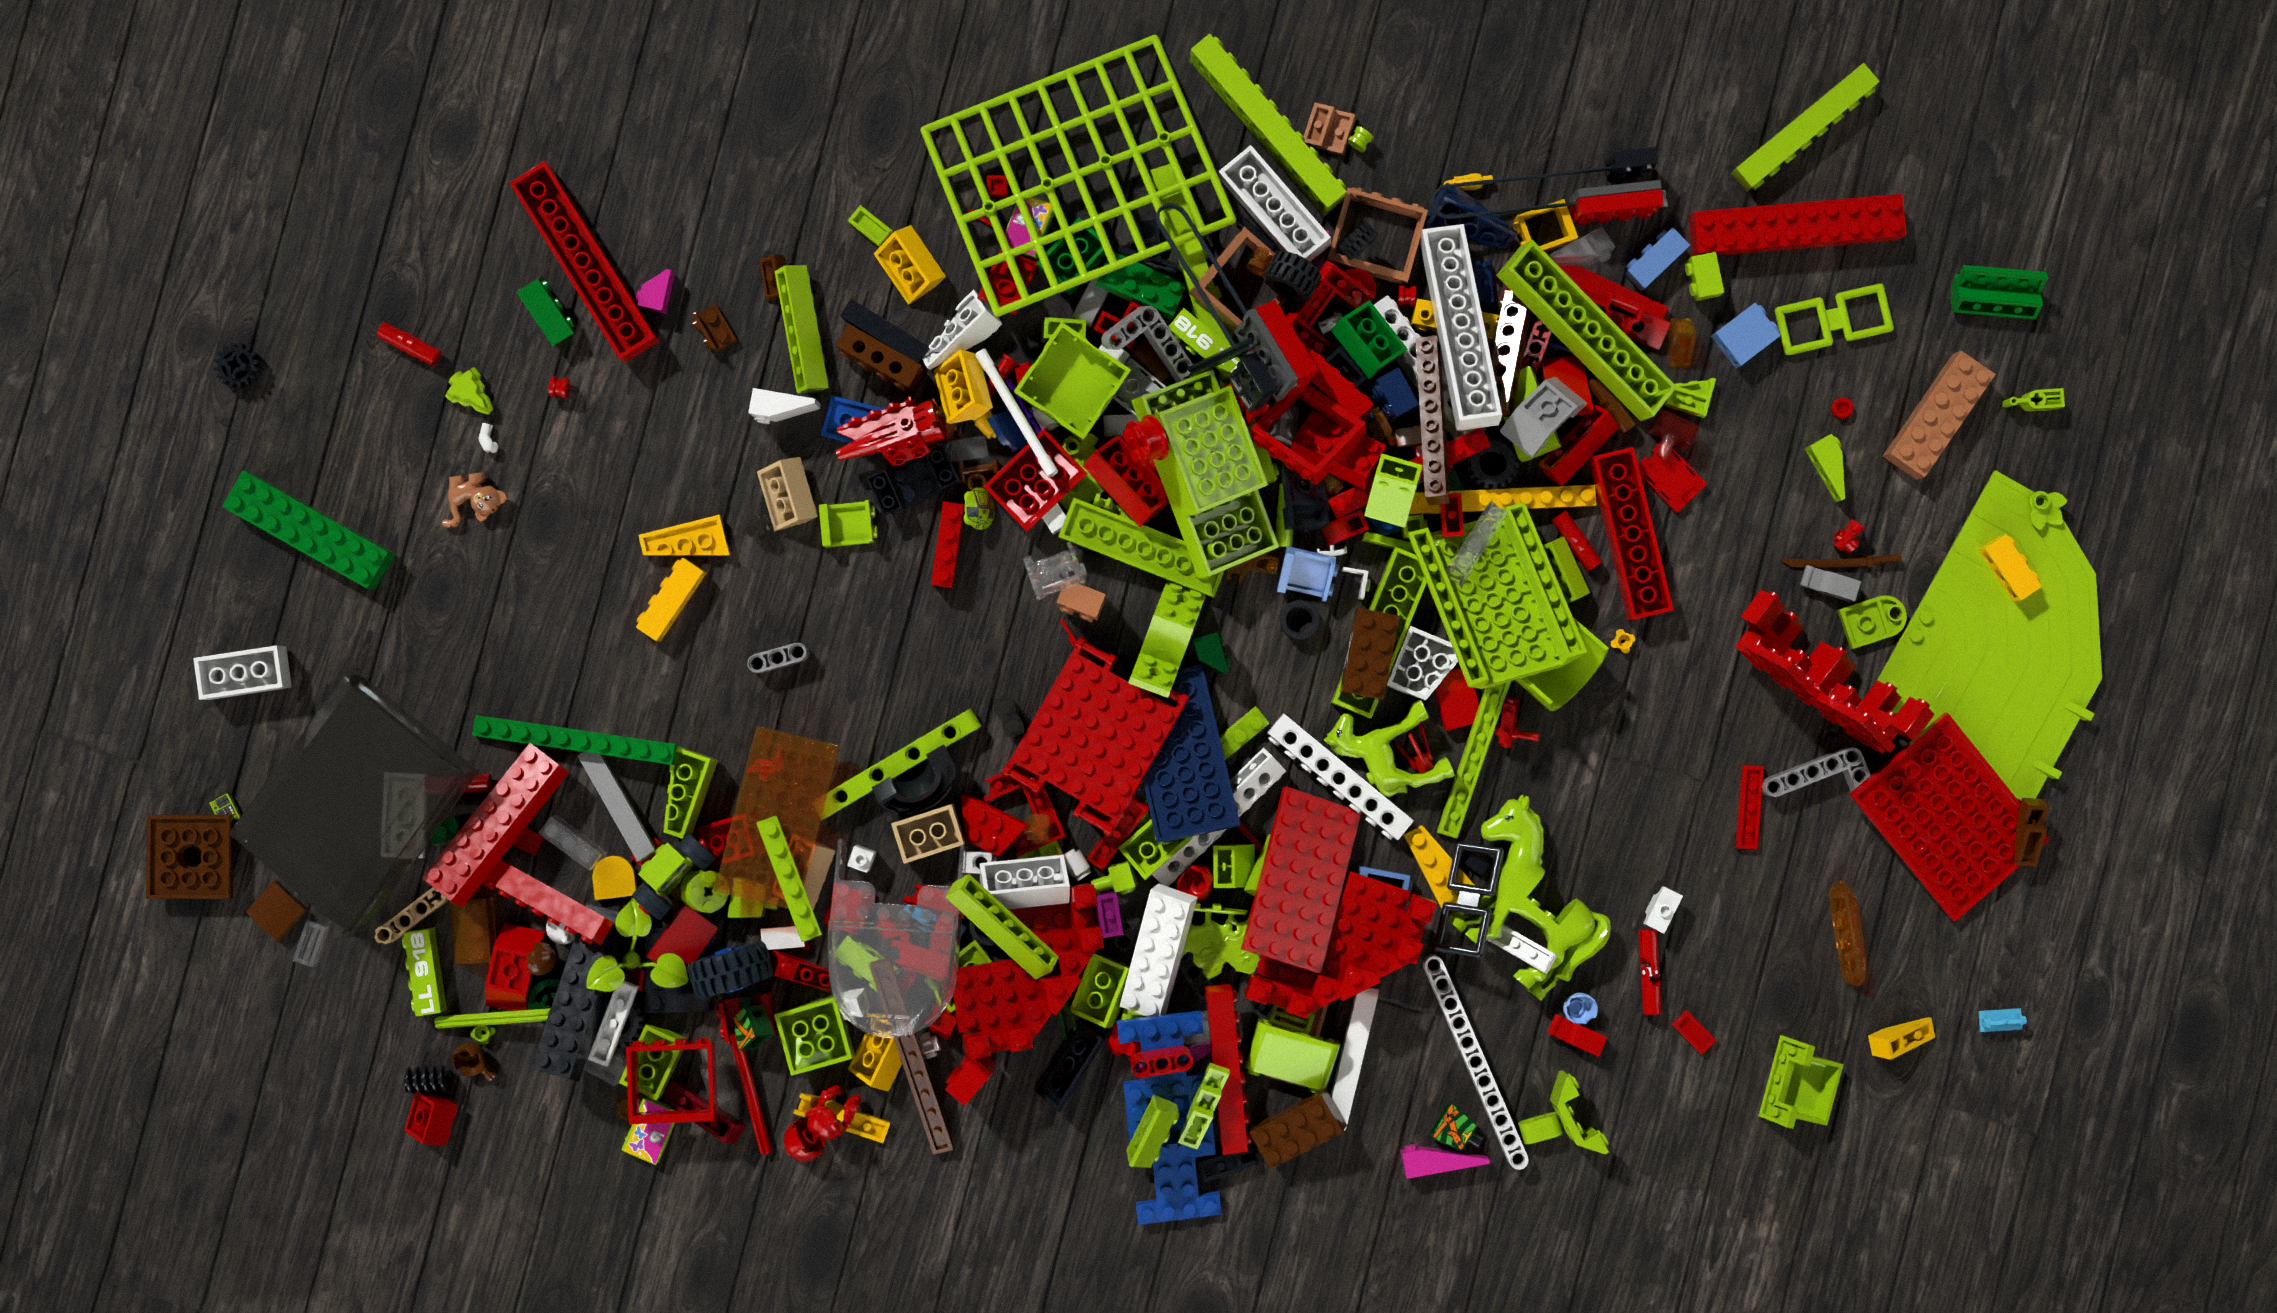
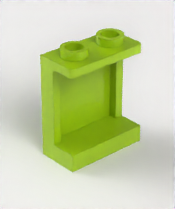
[819,500,878,548]

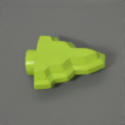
[445,367,494,415]

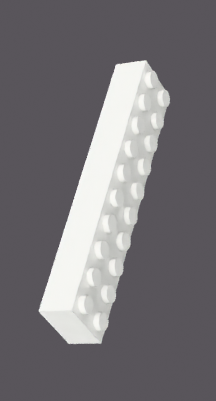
[1420,224,1502,431]

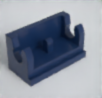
[1472,260,1496,306]

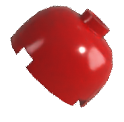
[784,1117,825,1162]

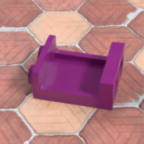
[1093,890,1123,938]

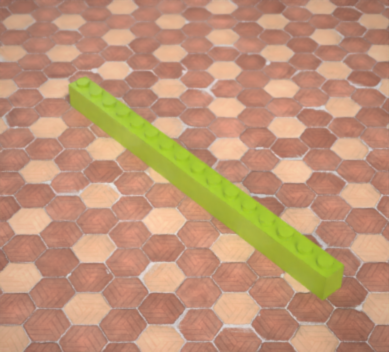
[1150,164,1279,484]

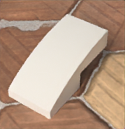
[761,926,805,950]

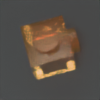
[1024,813,1052,844]

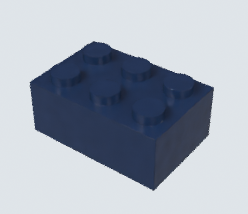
[1369,367,1419,425]

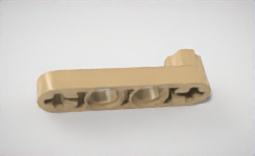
[374,888,448,944]

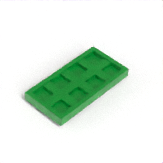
[1095,251,1186,320]

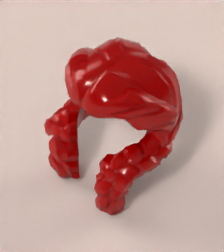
[806,1085,861,1140]

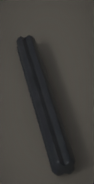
[1188,338,1256,377]

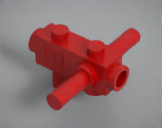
[1494,696,1540,748]

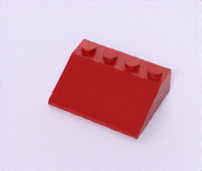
[984,429,1088,532]

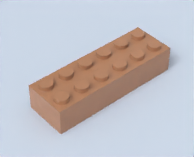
[1882,351,1996,480]

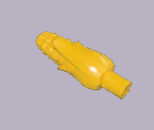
[1443,173,1493,191]

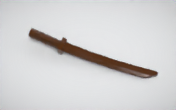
[1781,554,1901,568]

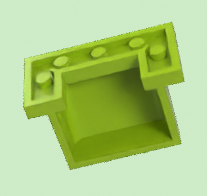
[1759,1035,1844,1129]

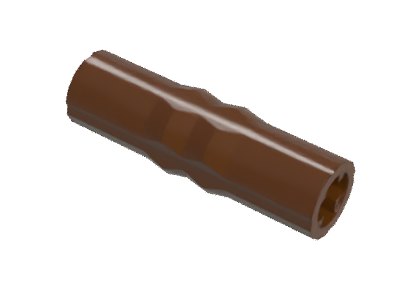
[1588,376,1637,434]

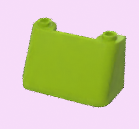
[1244,1017,1340,1093]

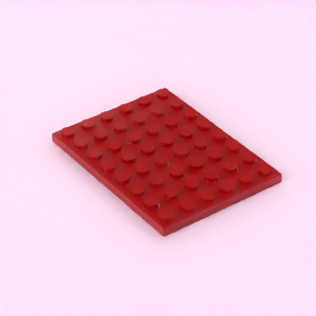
[1849,713,2050,922]

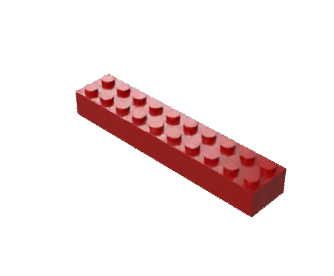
[509,161,660,363]
[1688,194,1906,256]

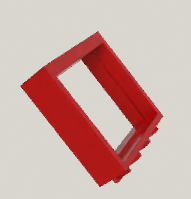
[1251,384,1366,485]
[626,1037,718,1124]

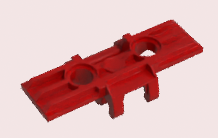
[1579,287,1671,349]

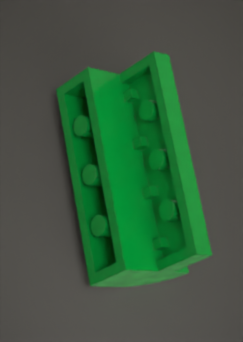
[1951,265,2048,320]

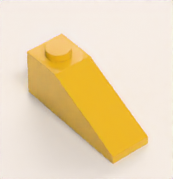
[1868,1017,1935,1060]

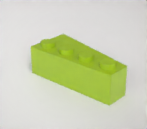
[664,746,718,839]

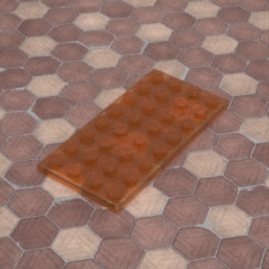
[714,726,839,909]

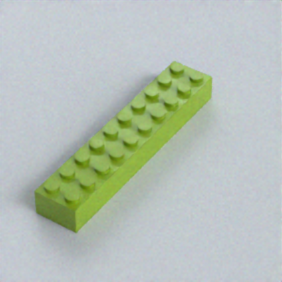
[1190,33,1347,217]
[1496,240,1677,421]

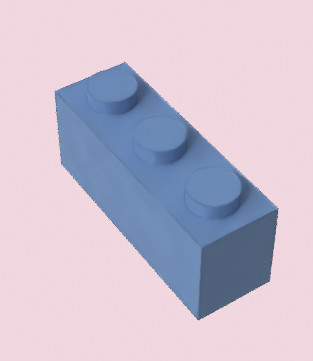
[1624,228,1690,292]

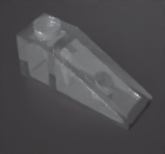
[1549,227,1615,265]

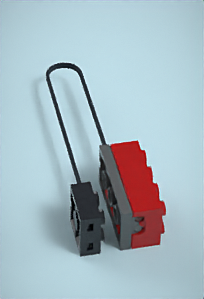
[1156,203,1319,413]

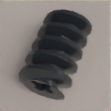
[404,1065,452,1094]

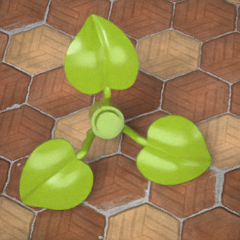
[586,901,689,992]

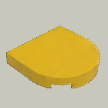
[592,856,637,900]

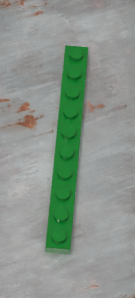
[472,715,678,765]

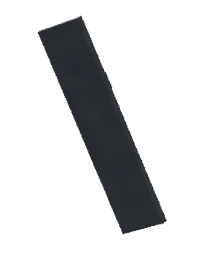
[840,299,929,364]

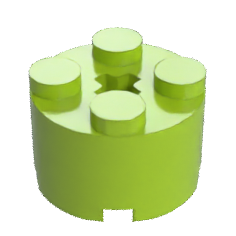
[680,869,730,913]

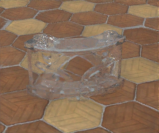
[1023,541,1087,600]

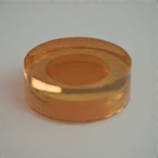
[616,1098,629,1120]

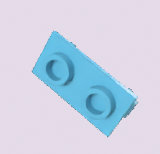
[1978,1008,2027,1032]

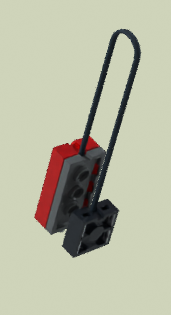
[1432,147,1668,226]

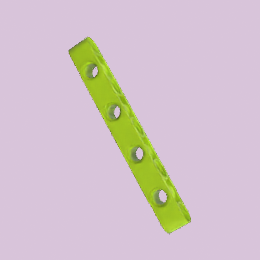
[811,708,982,821]

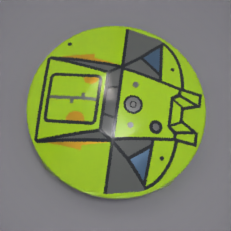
[964,488,995,530]

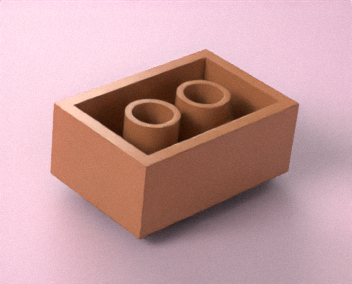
[1056,579,1107,623]

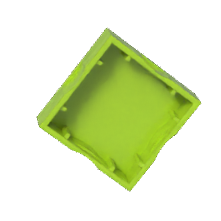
[1014,321,1131,441]

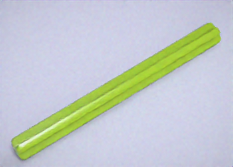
[434,1008,550,1029]

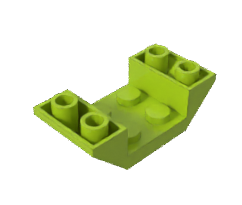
[1550,1070,1609,1154]

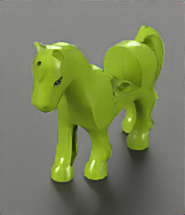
[1448,795,1611,1001]

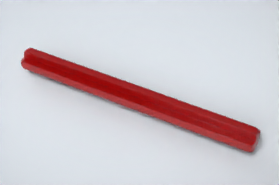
[729,1033,772,1155]

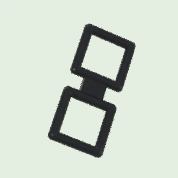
[1434,842,1504,958]

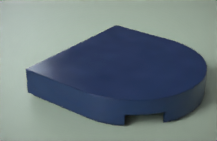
[987,411,1027,453]

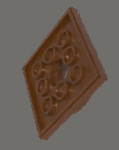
[146,814,234,899]

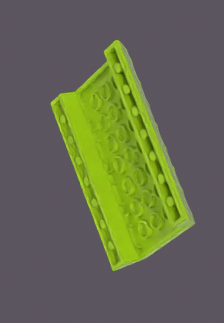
[1408,502,1587,689]

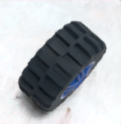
[687,941,773,999]

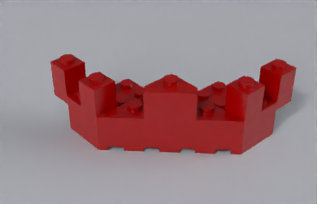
[1735,589,1935,754]
[1244,871,1437,1019]
[950,883,1104,1060]

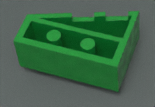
[516,276,576,346]

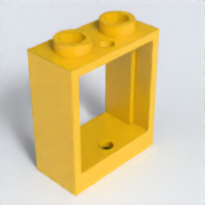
[1513,199,1578,253]

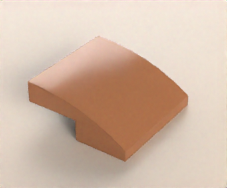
[1303,103,1356,156]

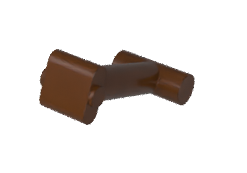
[955,459,1000,483]

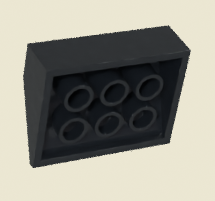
[645,926,713,1013]

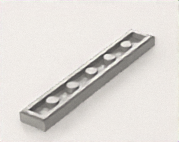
[578,752,657,862]

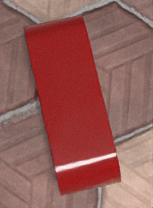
[1130,1046,1193,1078]

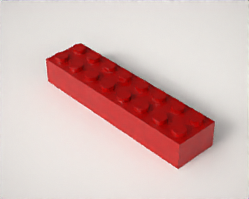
[1588,447,1673,621]
[422,743,570,908]

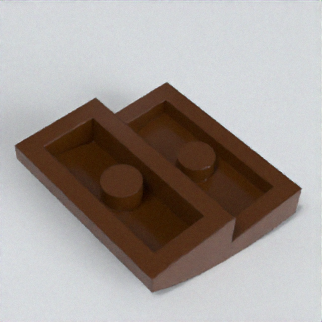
[246,880,307,941]

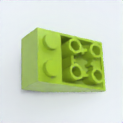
[1364,453,1423,528]

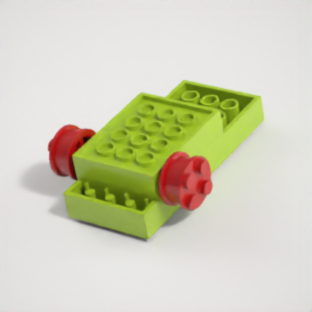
[1123,369,1279,579]

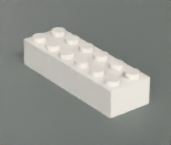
[1218,145,1331,262]
[1120,883,1198,1017]

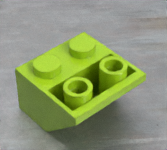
[1213,844,1255,888]

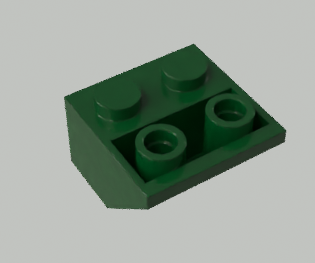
[1192,632,1231,675]

